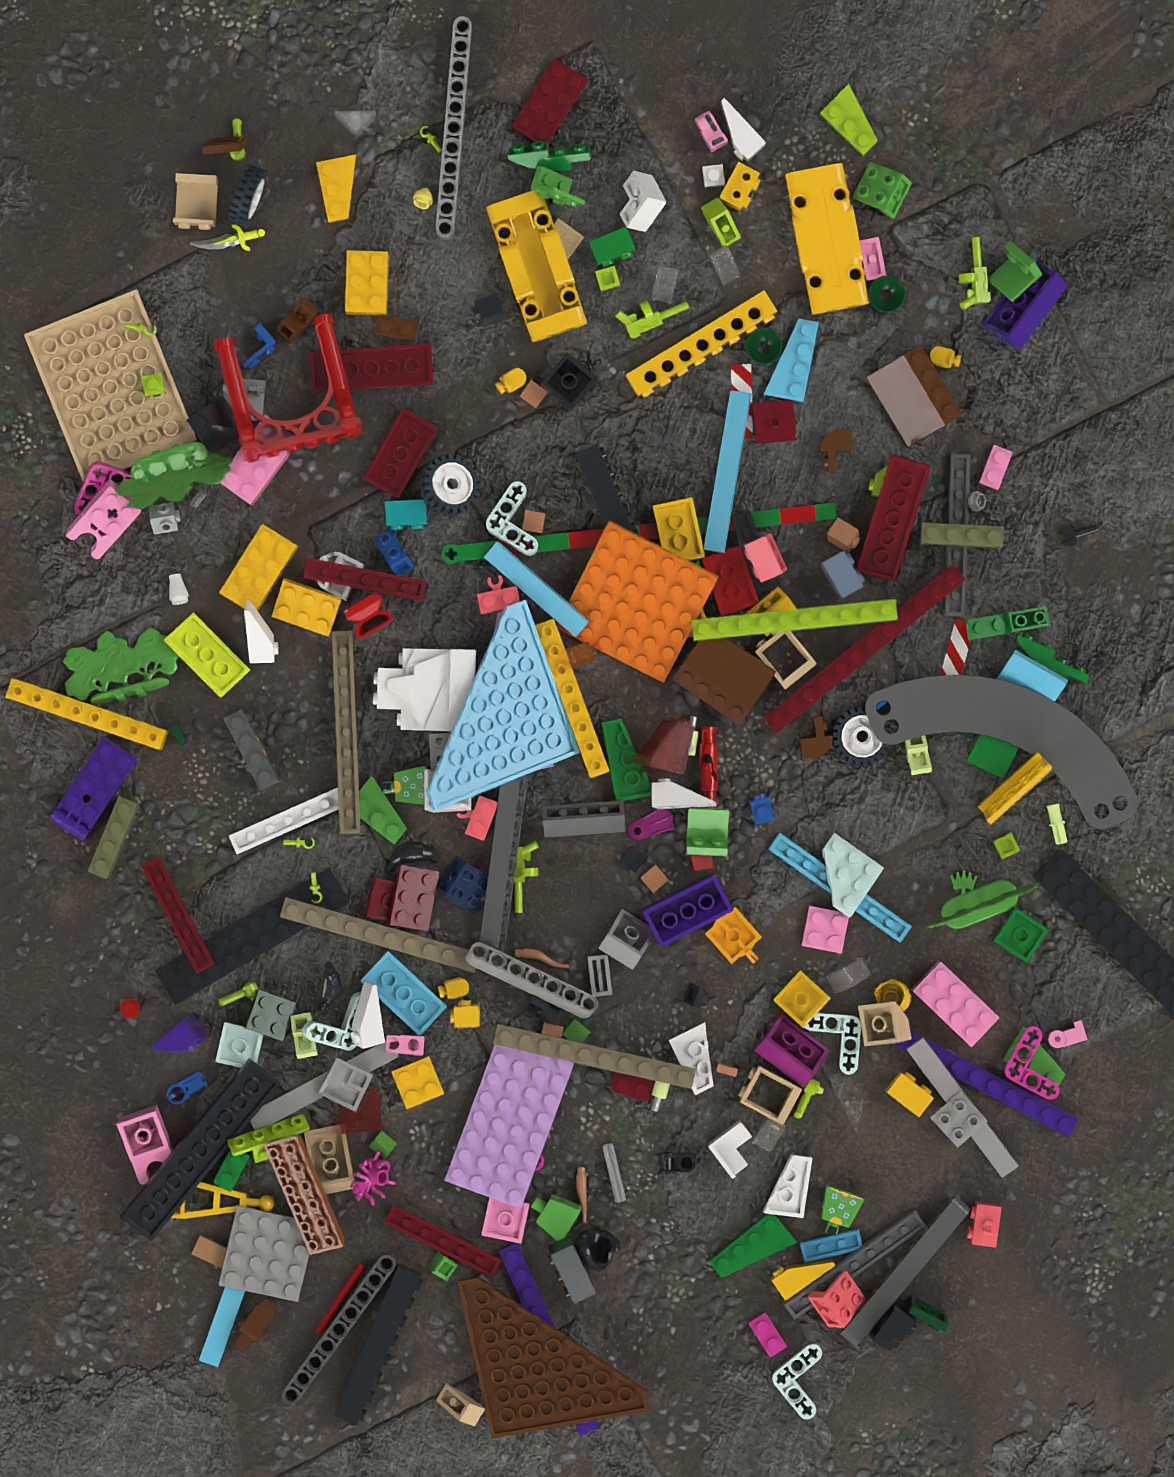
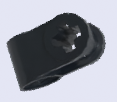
[657,1152,696,1174]

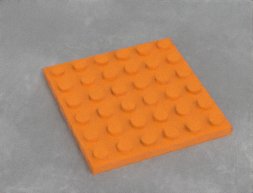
[557,521,719,683]

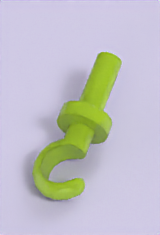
[420,126,442,153]
[125,322,157,336]
[283,837,315,849]
[310,872,322,903]

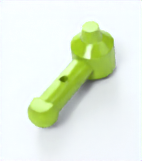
[230,118,246,162]
[218,982,259,1006]
[794,1078,824,1119]

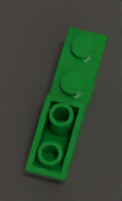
[508,141,591,171]
[965,606,1050,640]
[1015,633,1090,683]

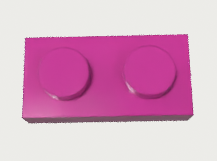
[748,1312,787,1357]

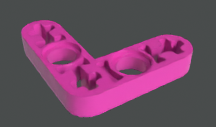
[74,461,133,516]
[1004,1026,1059,1100]

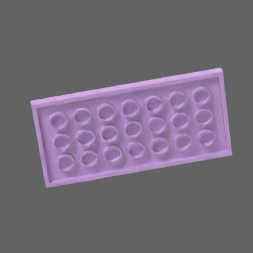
[445,1045,575,1209]

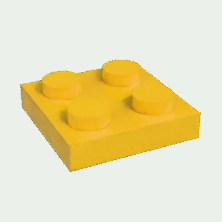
[773,970,831,1028]
[392,1056,444,1109]

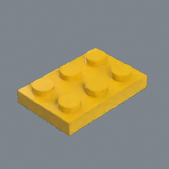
[652,498,705,561]
[272,578,342,637]

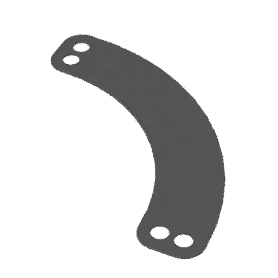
[865,675,1138,829]

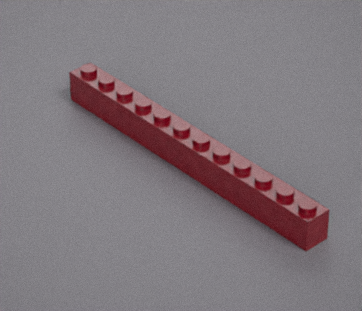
[763,564,966,734]

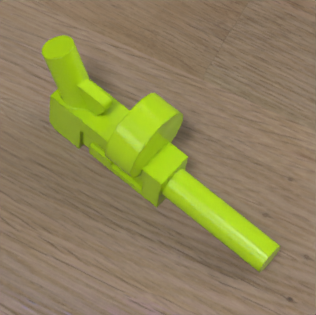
[958,237,991,310]
[615,300,689,339]
[514,841,539,913]

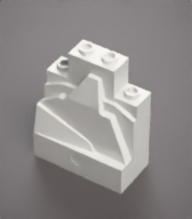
[373,648,477,731]

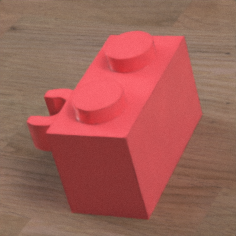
[744,533,787,582]
[477,575,520,615]
[457,795,498,841]
[967,1201,1002,1248]

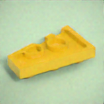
[316,154,356,223]

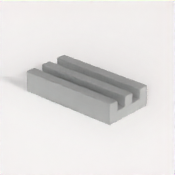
[587,954,612,997]

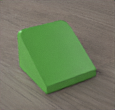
[562,1019,591,1043]
[427,1251,458,1281]

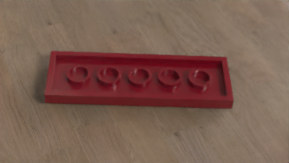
[309,343,434,393]
[856,454,931,582]

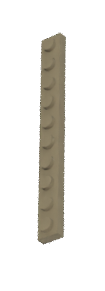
[331,631,361,834]
[280,897,480,973]
[493,1024,696,1089]

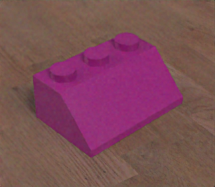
[754,1013,829,1088]

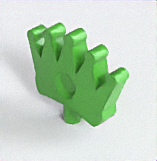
[950,871,977,894]

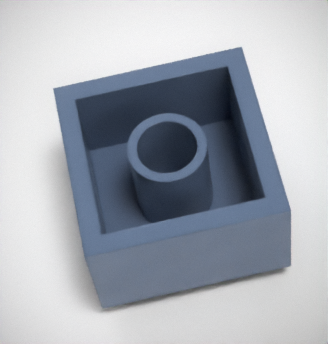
[820,551,864,600]

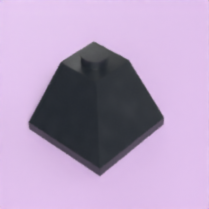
[186,397,239,453]

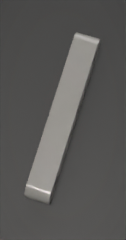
[466,942,598,1018]

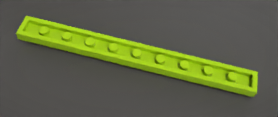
[692,599,898,641]

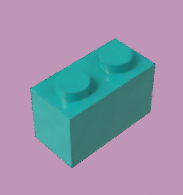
[385,499,428,530]

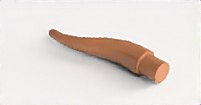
[515,948,569,968]
[576,1167,587,1223]

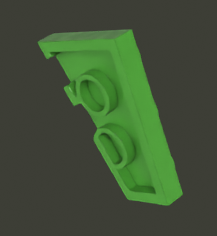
[359,775,407,845]
[1002,1025,1066,1091]

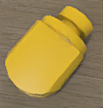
[930,346,962,369]
[495,368,526,394]
[437,977,469,999]

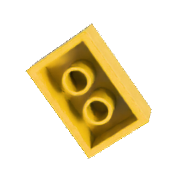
[345,250,389,316]

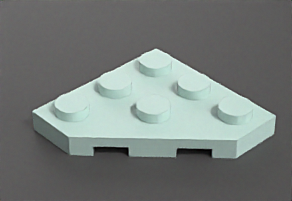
[822,833,884,918]

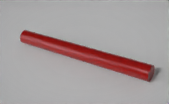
[315,1263,366,1335]

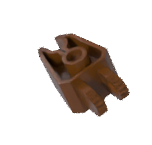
[235,1298,276,1350]

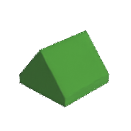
[369,1131,397,1159]

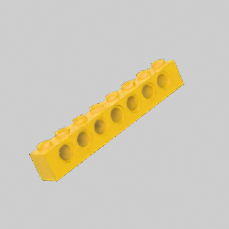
[625,290,777,398]
[535,619,610,778]
[5,678,168,750]

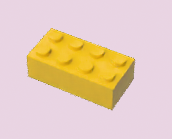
[219,524,298,611]

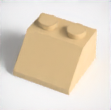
[858,1001,911,1046]

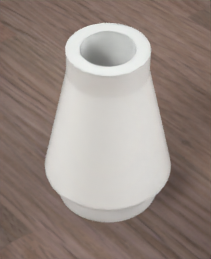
[169,574,189,605]

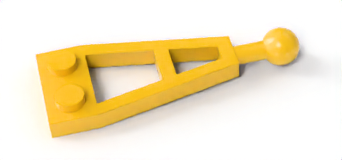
[171,1181,275,1219]

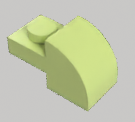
[905,735,932,775]
[290,1012,318,1059]

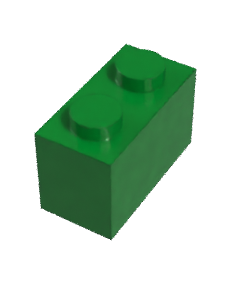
[589,227,636,268]
[213,1150,252,1192]

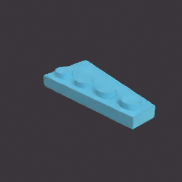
[764,319,819,403]

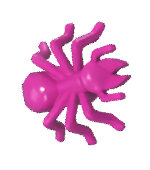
[350,1151,395,1205]

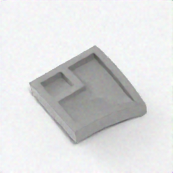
[318,1057,373,1112]

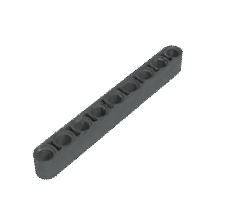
[480,775,527,953]
[839,1195,971,1347]
[282,1252,396,1405]

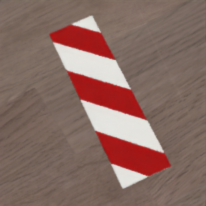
[731,364,753,439]
[940,619,971,676]

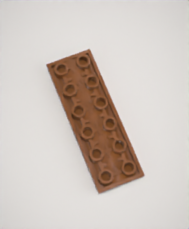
[264,1135,345,1255]

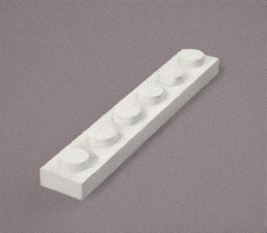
[229,788,339,854]

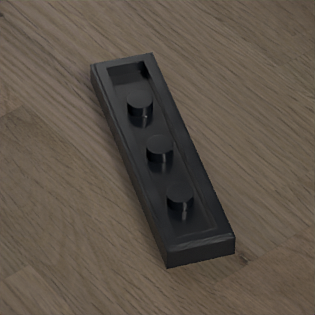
[731,510,775,594]

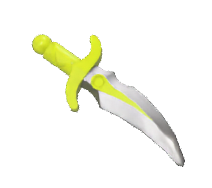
[190,224,265,251]

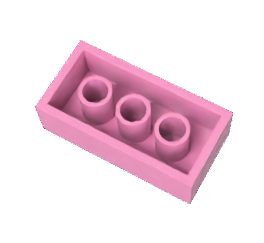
[220,415,294,506]
[911,960,1000,1047]

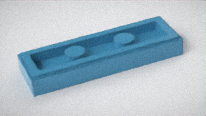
[800,1228,862,1263]

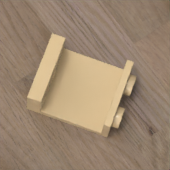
[173,173,218,230]

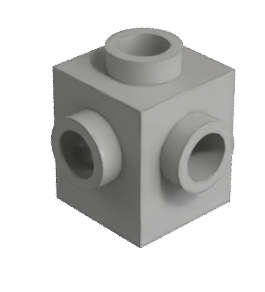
[149,502,181,535]

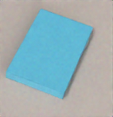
[996,650,1068,702]

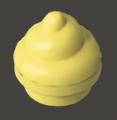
[413,187,433,209]

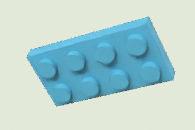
[361,951,447,1036]

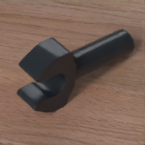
[1059,524,1098,547]

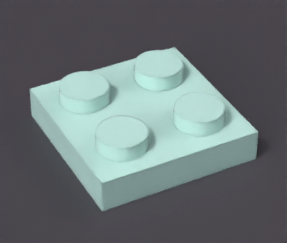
[215,1022,264,1068]

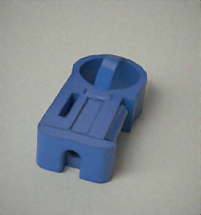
[167,1071,208,1104]

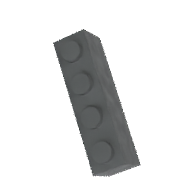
[224,709,281,791]
[542,801,626,838]

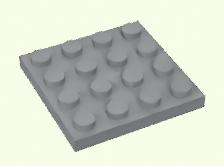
[219,1205,309,1302]

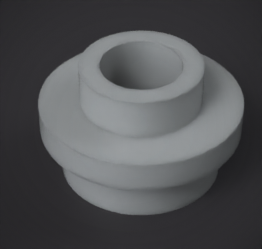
[968,491,986,512]

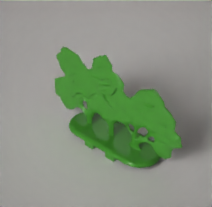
[114,441,233,509]
[63,628,179,704]

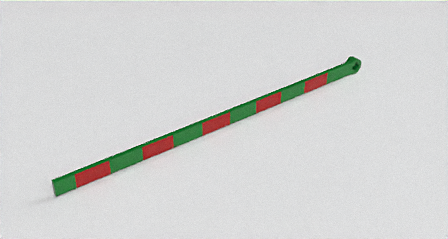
[441,503,836,565]

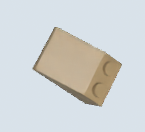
[304,1124,355,1194]

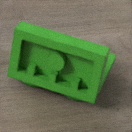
[852,162,912,219]
[530,166,585,207]
[988,241,1042,301]
[686,807,729,856]

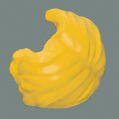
[874,979,911,1012]

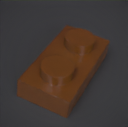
[375,315,418,342]

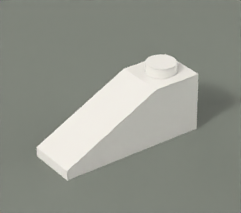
[721,98,766,162]
[245,600,279,663]
[652,779,716,809]
[351,981,385,1049]

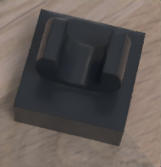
[683,983,710,1008]

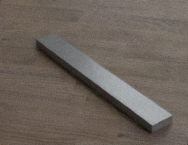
[907,1037,1019,1178]
[250,1041,399,1130]

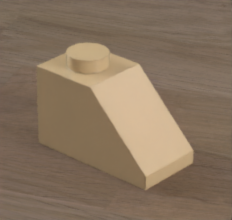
[436,1383,485,1426]

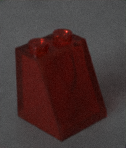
[634,717,695,774]

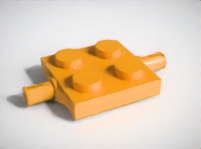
[705,907,762,964]

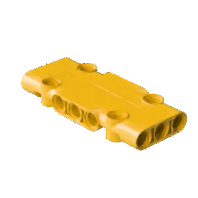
[785,163,869,314]
[486,191,587,342]

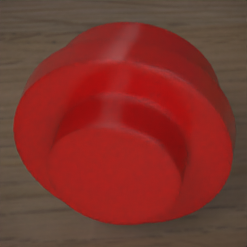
[120,998,140,1019]

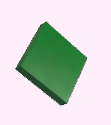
[966,734,1019,779]
[993,907,1049,963]

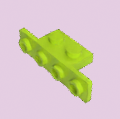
[227,1114,310,1163]

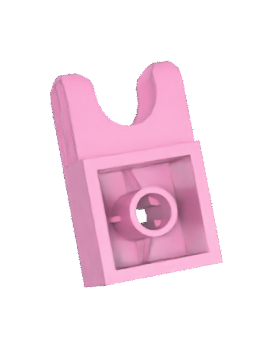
[66,479,141,559]
[117,1105,174,1185]

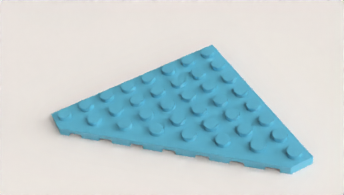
[426,600,580,811]

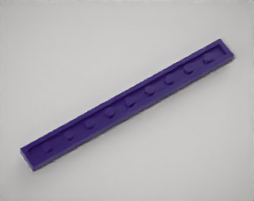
[891,1031,1078,1137]
[499,1243,599,1436]

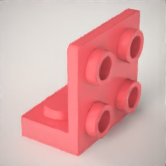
[808,1271,866,1328]

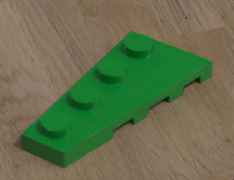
[600,719,652,801]
[708,1213,797,1278]

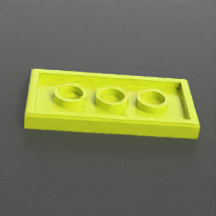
[164,612,250,698]

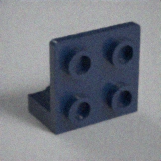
[436,855,488,914]

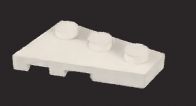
[668,1022,713,1095]
[762,1154,812,1218]

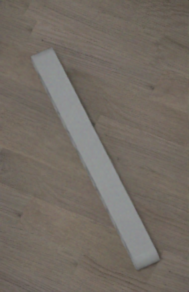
[436,16,472,240]

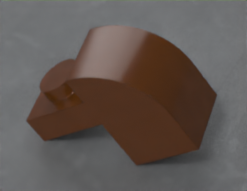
[276,297,318,344]
[818,429,852,473]
[799,716,833,759]

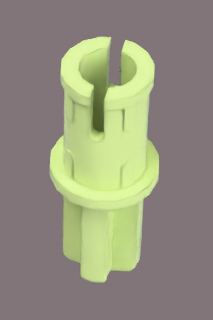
[1046,804,1067,845]

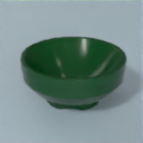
[868,275,906,313]
[745,328,782,365]

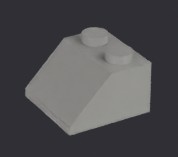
[598,909,654,970]

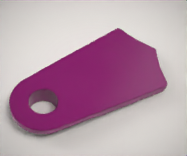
[628,809,674,840]

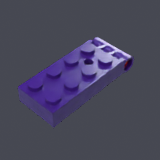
[50,736,139,842]

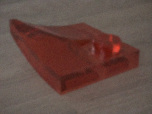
[338,1089,382,1134]

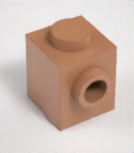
[827,518,860,552]

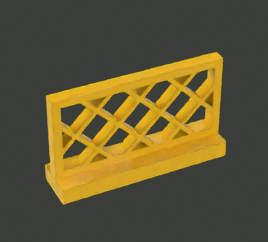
[978,751,1052,824]

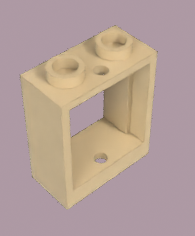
[754,631,817,690]
[738,1065,802,1125]

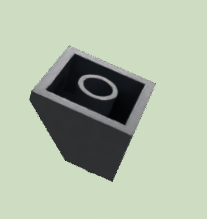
[541,353,598,412]
[869,1302,917,1351]

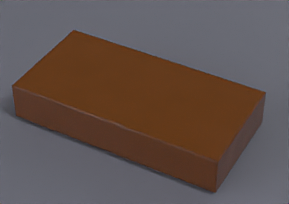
[202,136,248,154]

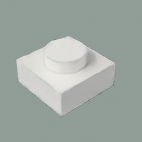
[702,164,725,188]

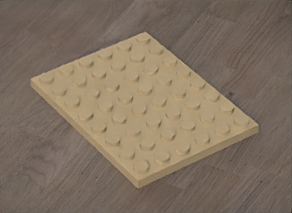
[24,289,198,481]

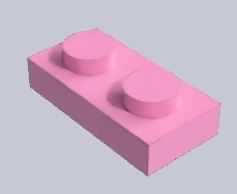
[860,237,886,282]
[979,445,1013,490]

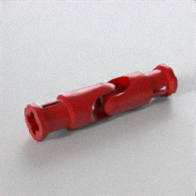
[699,727,718,808]

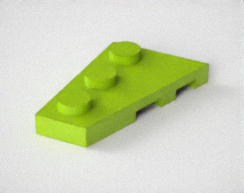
[820,84,878,156]

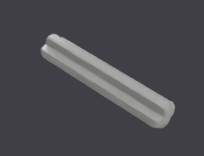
[602,1143,626,1203]

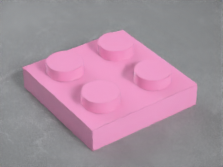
[802,906,849,954]
[482,1197,530,1244]

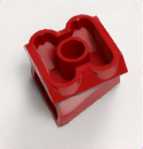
[344,592,393,639]

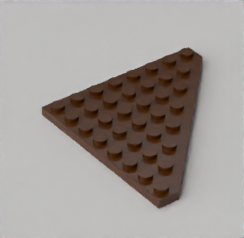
[458,1276,650,1439]

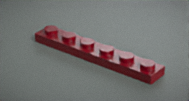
[303,557,426,601]
[141,856,215,974]
[384,1204,502,1278]

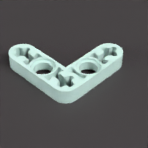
[486,482,538,556]
[302,992,361,1050]
[804,1012,861,1074]
[772,1343,822,1419]

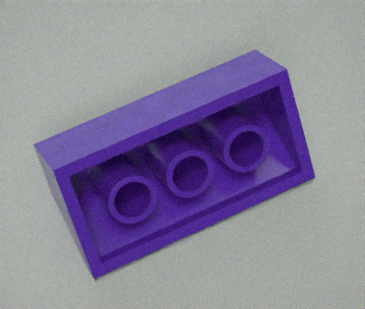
[982,262,1068,350]
[641,872,733,947]
[152,1014,207,1052]

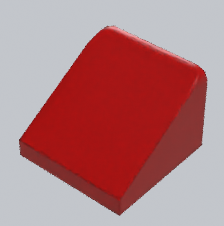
[691,854,713,871]

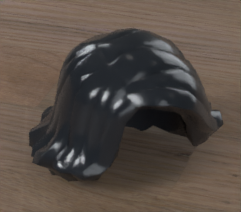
[574,1229,621,1271]

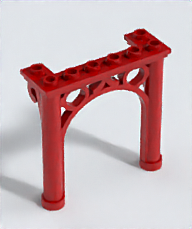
[213,314,362,463]

